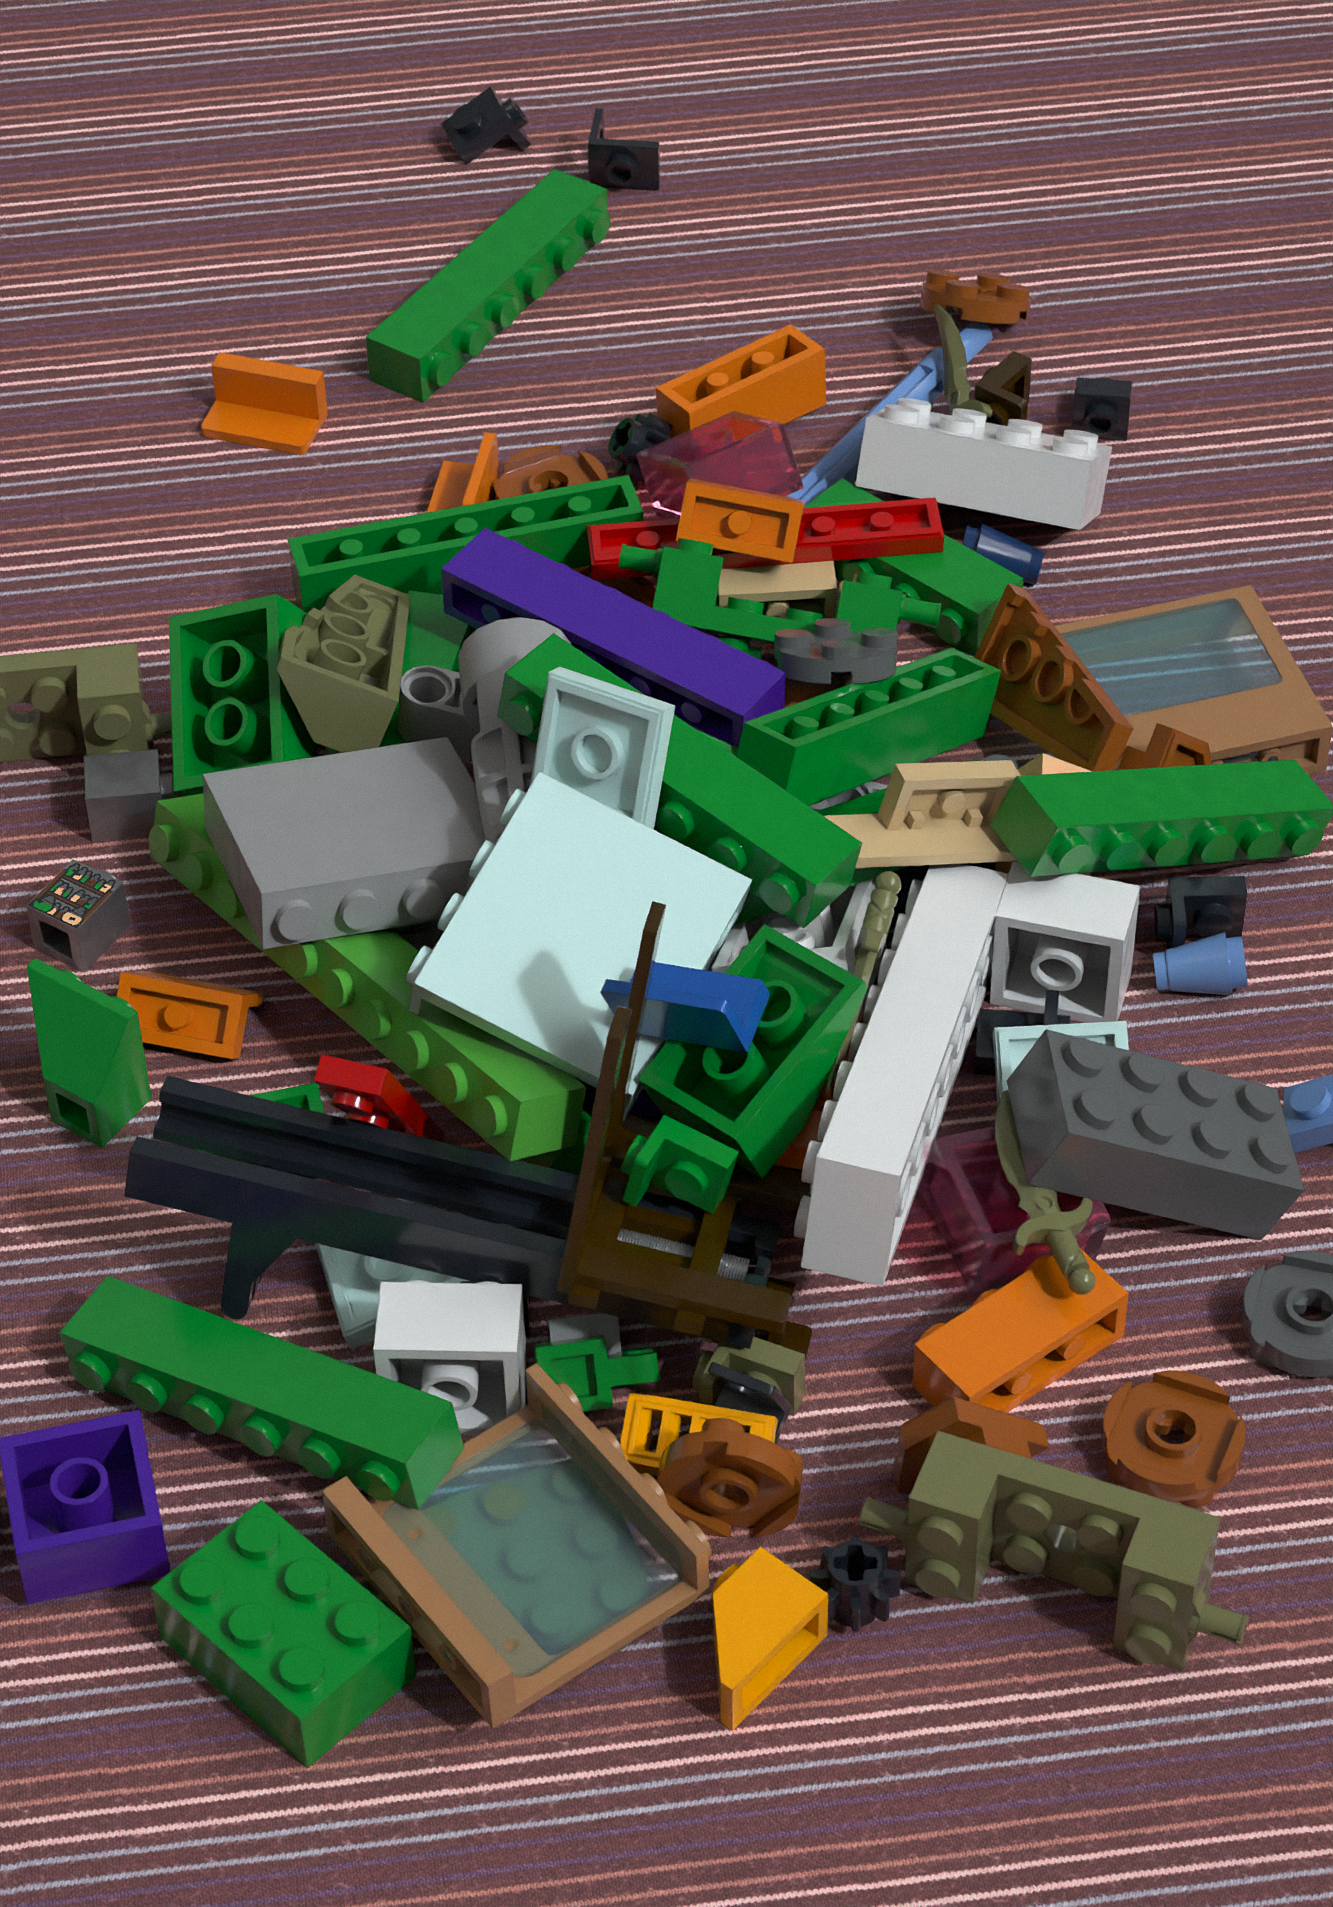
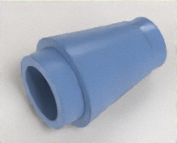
[1153,932,1248,995]

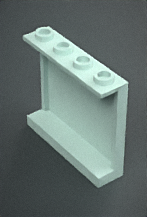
[406,772,752,1121]

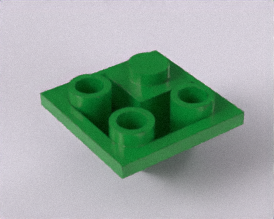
[27,958,152,1148]

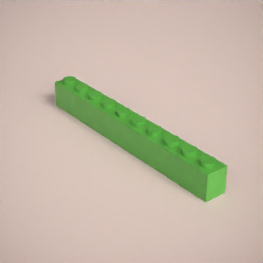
[149,793,586,1161]

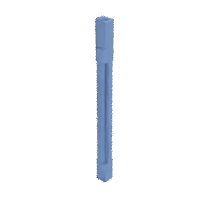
[783,321,993,507]

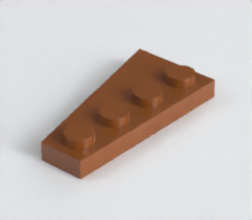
[974,583,1134,771]

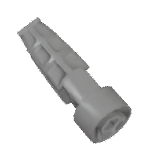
[458,617,571,844]

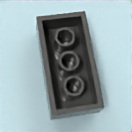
[1007,1029,1304,1240]

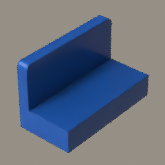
[600,962,770,1053]

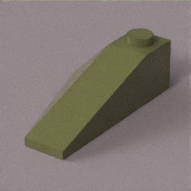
[276,575,410,754]

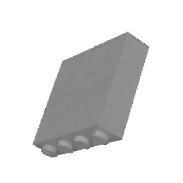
[203,737,485,949]

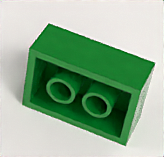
[169,594,317,797]
[151,1500,416,1768]

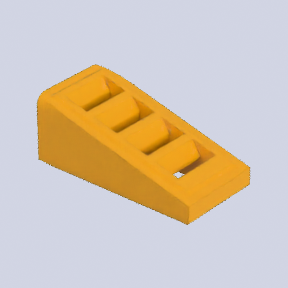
[620,1393,778,1484]

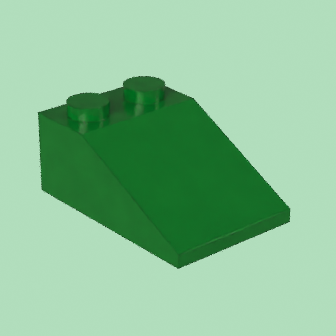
[637,924,868,1179]

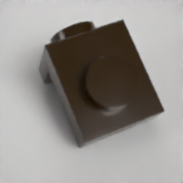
[974,351,1032,426]

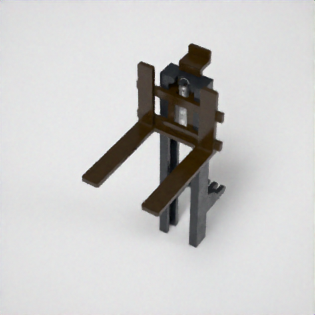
[124,901,812,1361]

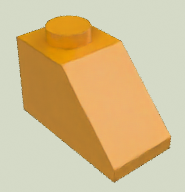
[711,1546,828,1731]

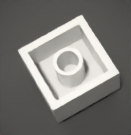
[990,861,1140,1023]
[373,1280,528,1437]

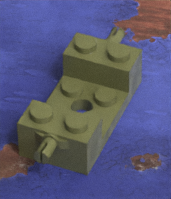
[0,643,172,762]
[859,1431,1249,1671]

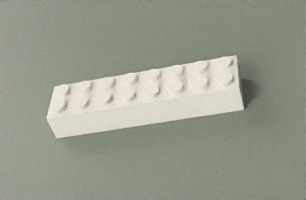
[794,863,1009,1287]

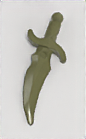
[933,304,992,418]
[826,871,901,1095]
[995,1090,1095,1295]

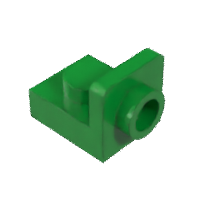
[621,1115,739,1214]

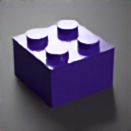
[0,1410,171,1605]

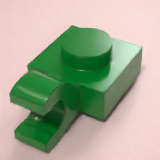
[534,1335,660,1412]

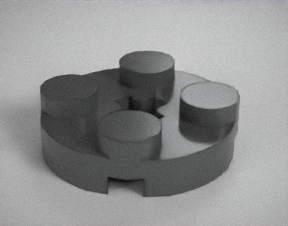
[774,618,898,684]
[1241,1251,1333,1379]

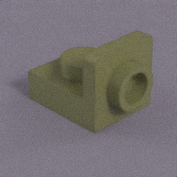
[693,1337,805,1416]

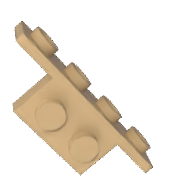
[824,760,1020,869]

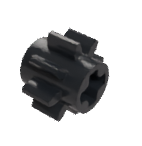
[608,413,679,485]
[809,1536,901,1632]

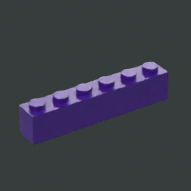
[441,528,785,748]

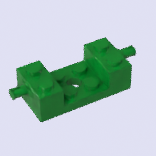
[618,538,941,644]

